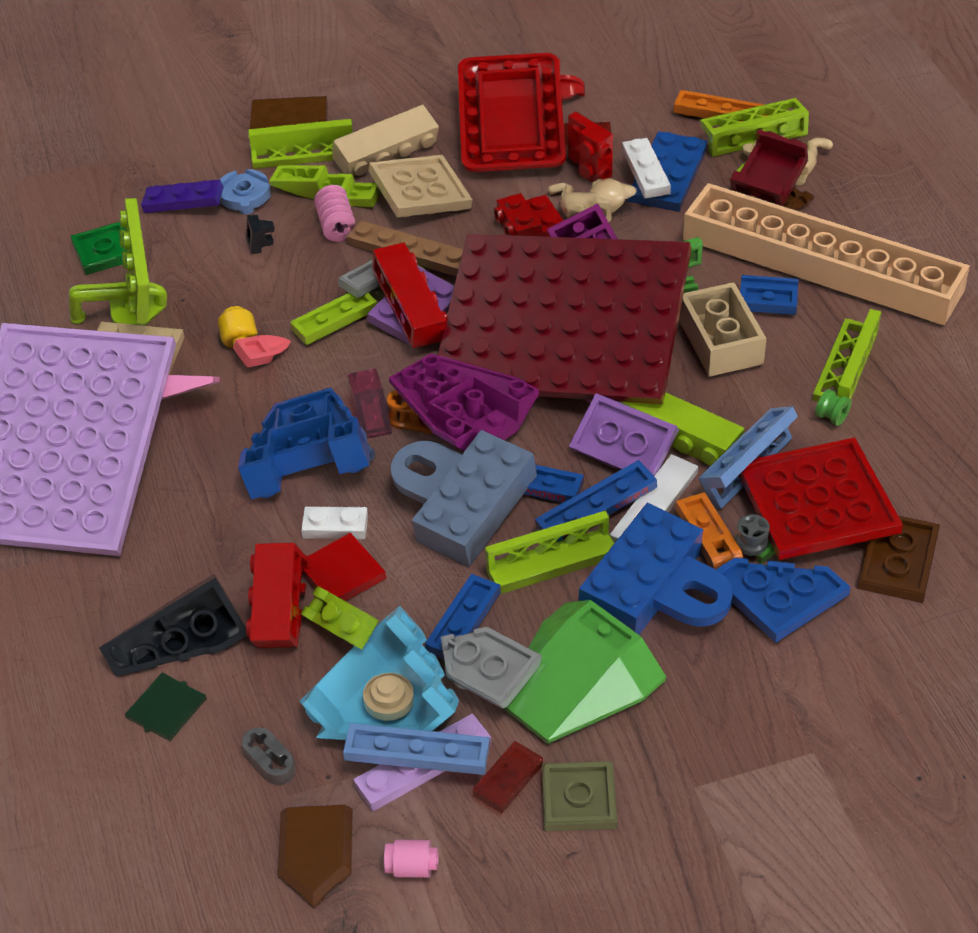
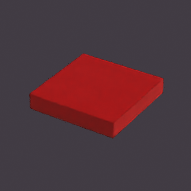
[302,532,386,601]

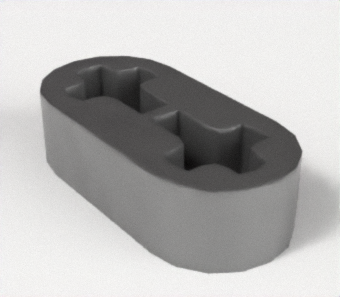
[242,727,296,785]

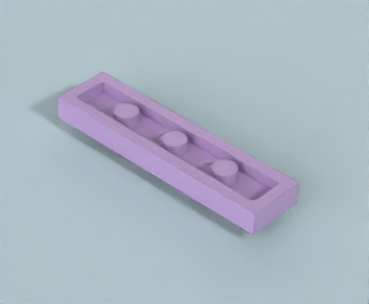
[353,713,492,812]

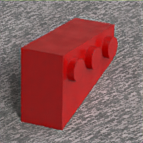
[246,542,310,648]

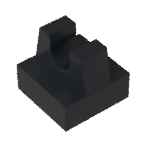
[245,215,275,253]

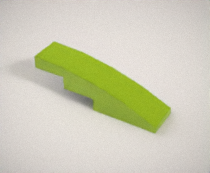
[269,165,381,208]

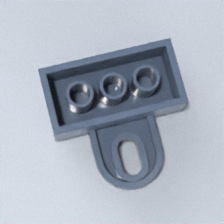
[391,430,537,567]

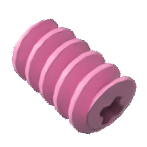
[314,185,355,242]

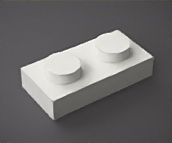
[301,507,368,539]

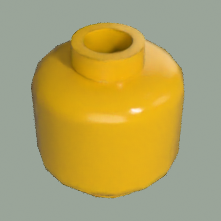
[217,306,258,348]

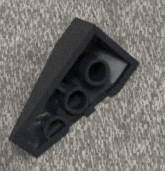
[99,574,247,676]

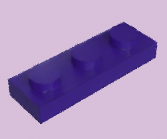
[141,179,224,213]

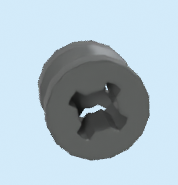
[736,514,770,556]

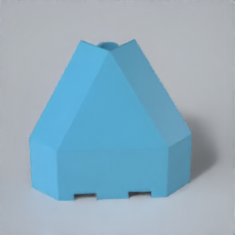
[299,606,459,740]

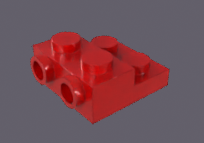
[568,111,613,183]
[494,193,564,237]

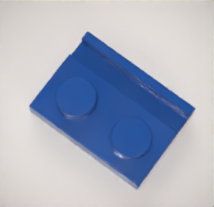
[740,275,799,315]

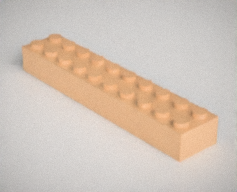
[683,183,970,326]

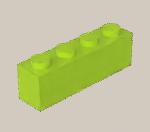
[621,392,745,466]

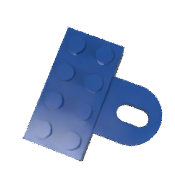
[578,502,733,635]

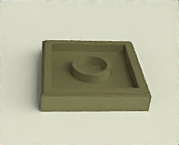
[542,761,617,831]

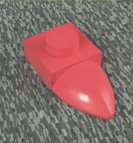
[233,335,291,368]

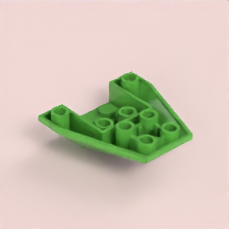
[503,600,666,744]

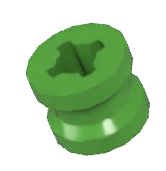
[815,389,852,426]

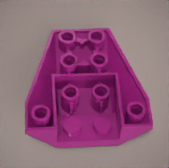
[389,353,539,451]

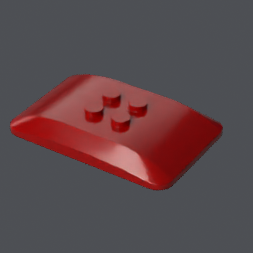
[458,53,566,172]

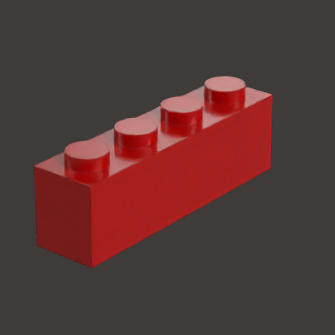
[372,242,448,349]

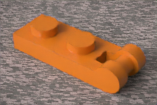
[675,492,743,569]

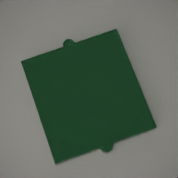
[125,673,207,741]

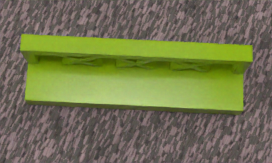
[700,98,809,157]
[249,119,353,169]
[812,309,881,402]
[485,510,614,594]

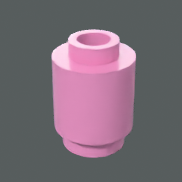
[384,840,439,878]

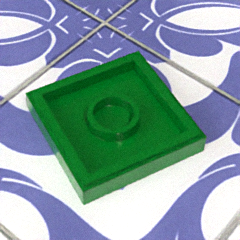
[70,222,126,275]

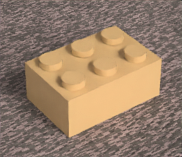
[679,282,767,377]

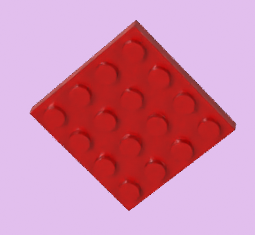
[739,437,903,560]

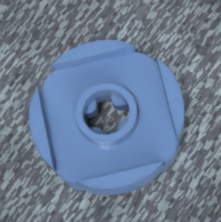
[219,169,271,214]

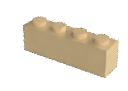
[332,105,439,177]

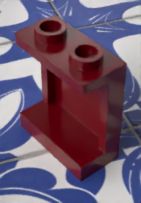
[730,129,808,206]

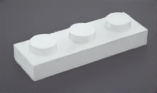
[622,138,671,198]

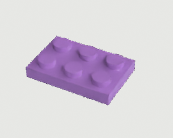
[367,266,454,346]
[569,393,679,476]

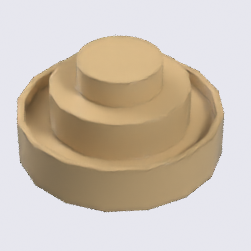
[363,673,414,721]

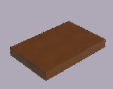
[250,96,328,129]
[858,515,940,603]

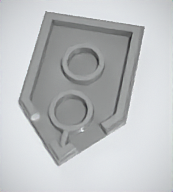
[441,627,542,708]

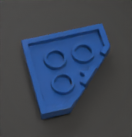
[716,558,851,643]

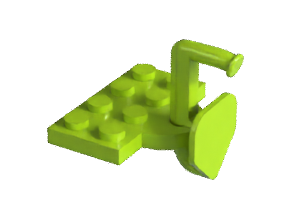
[69,198,167,326]

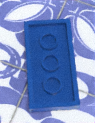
[628,131,708,212]

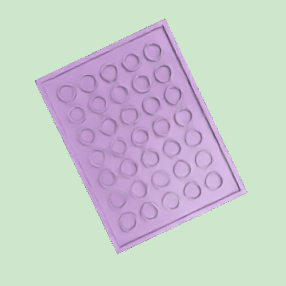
[0,323,176,556]

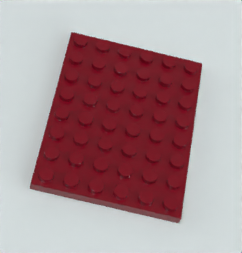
[438,234,692,404]

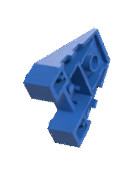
[238,387,370,500]

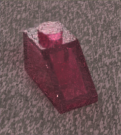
[347,368,392,439]

